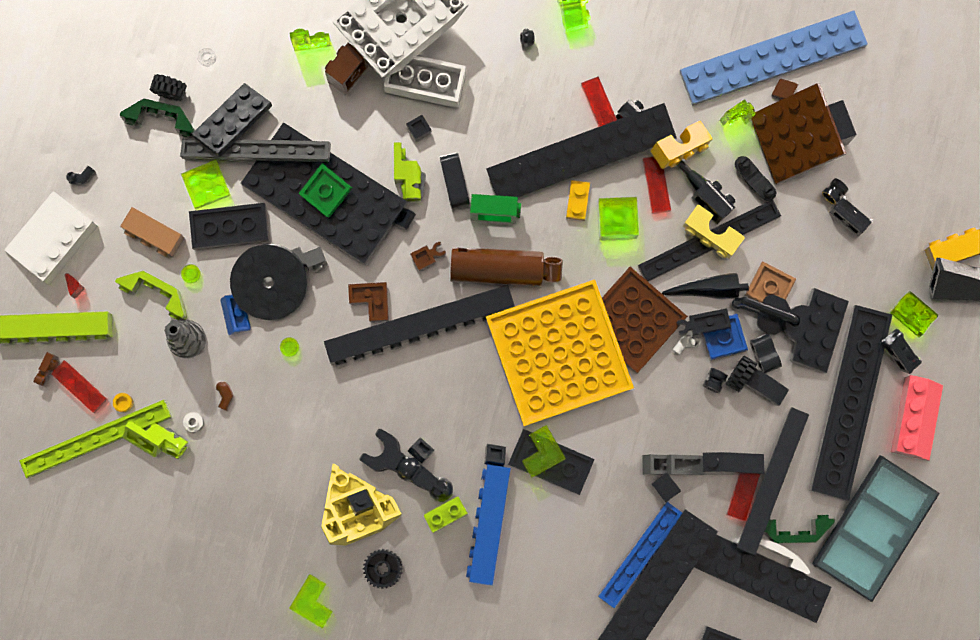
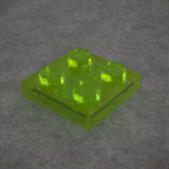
[181,160,231,209]

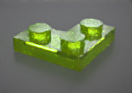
[290,29,332,52]
[522,425,566,478]
[289,574,333,629]

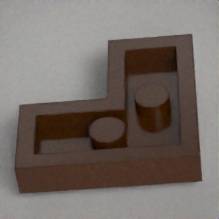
[348,282,389,322]

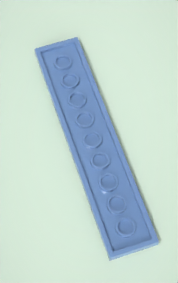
[679,10,868,106]

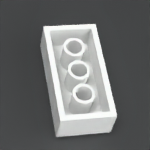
[384,56,466,108]

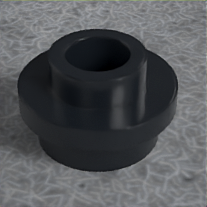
[520,28,535,47]

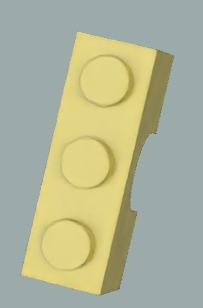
[683,205,745,259]

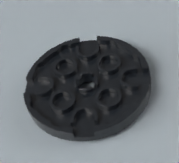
[230,243,308,320]

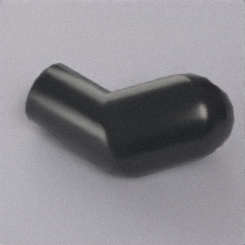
[66,166,95,185]

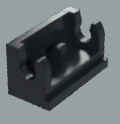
[829,196,873,237]
[881,329,922,374]

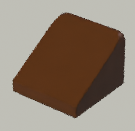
[772,79,799,100]

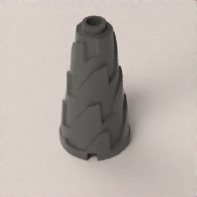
[164,320,206,359]

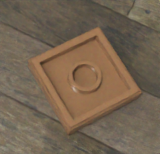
[745,261,796,303]

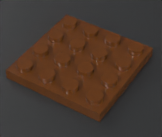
[750,83,846,184]
[602,266,688,374]

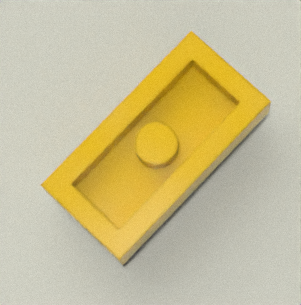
[566,180,590,221]

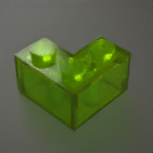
[557,0,590,32]

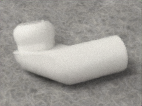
[673,335,701,355]

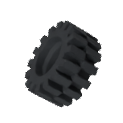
[149,74,187,101]
[726,355,757,393]

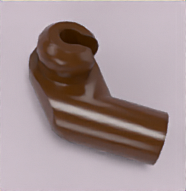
[216,382,233,411]

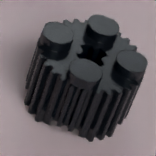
[363,549,403,589]

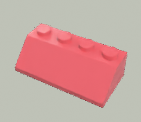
[891,375,943,461]

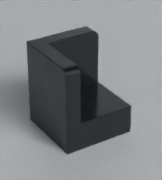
[651,473,681,502]

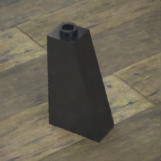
[929,258,980,300]

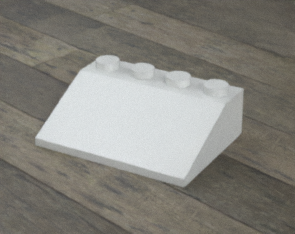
[5,191,98,285]

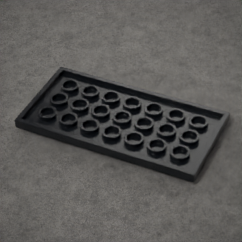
[240,122,408,265]

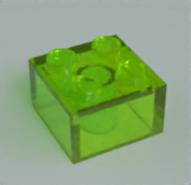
[597,197,639,240]

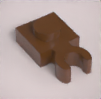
[410,242,446,271]
[33,352,59,386]

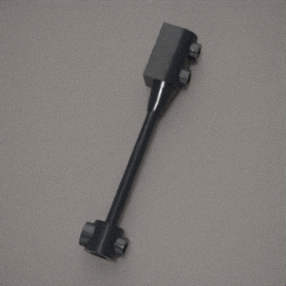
[616,99,736,225]

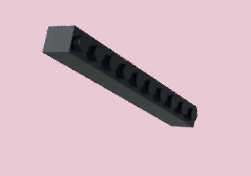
[324,285,515,367]

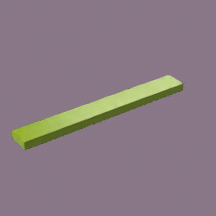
[19,400,172,479]

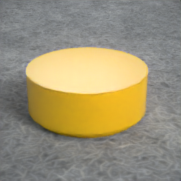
[113,393,133,413]

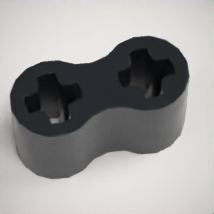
[750,333,782,373]

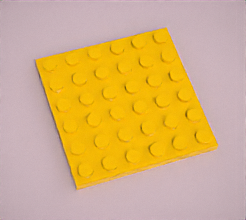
[486,279,634,427]

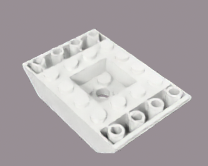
[332,0,469,78]

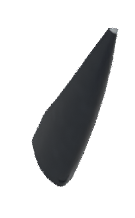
[662,273,749,299]

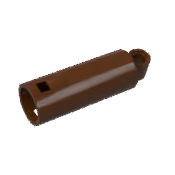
[450,247,563,286]

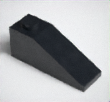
[703,452,765,475]

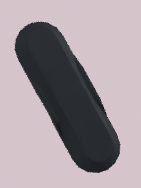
[735,156,777,201]

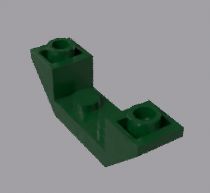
[119,98,195,138]
[764,515,835,543]

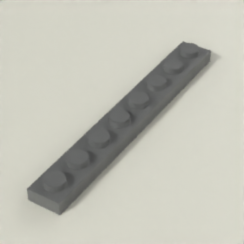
[180,138,331,162]

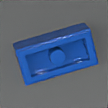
[220,295,251,335]

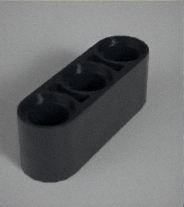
[439,152,470,209]

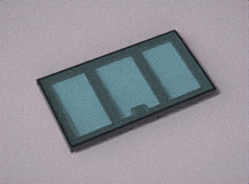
[812,455,940,602]

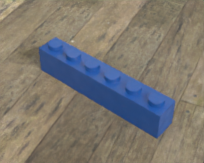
[466,464,511,586]

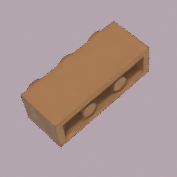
[120,207,184,257]

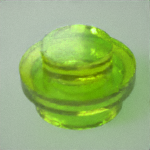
[181,264,201,284]
[280,337,299,357]

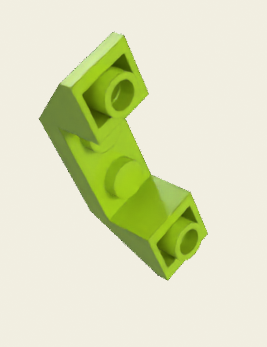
[115,271,187,320]

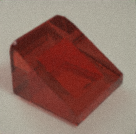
[65,273,85,299]

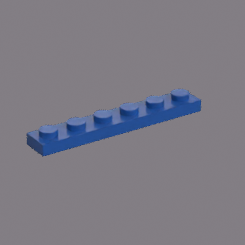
[598,502,682,608]

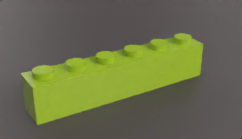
[0,311,112,344]

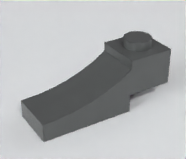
[291,247,328,272]
[642,454,705,475]

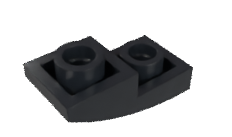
[746,368,789,406]

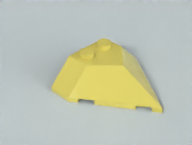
[321,464,401,546]

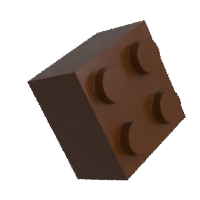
[325,42,369,95]

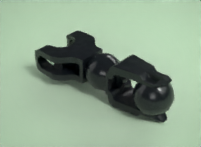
[359,429,453,502]

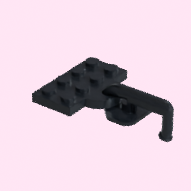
[732,288,849,373]

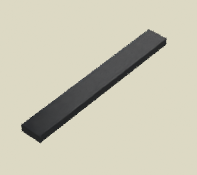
[638,200,781,282]
[736,407,809,556]

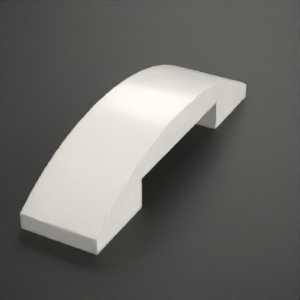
[734,538,810,575]

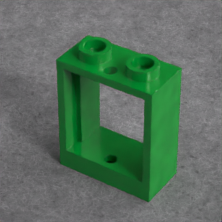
[470,194,521,224]

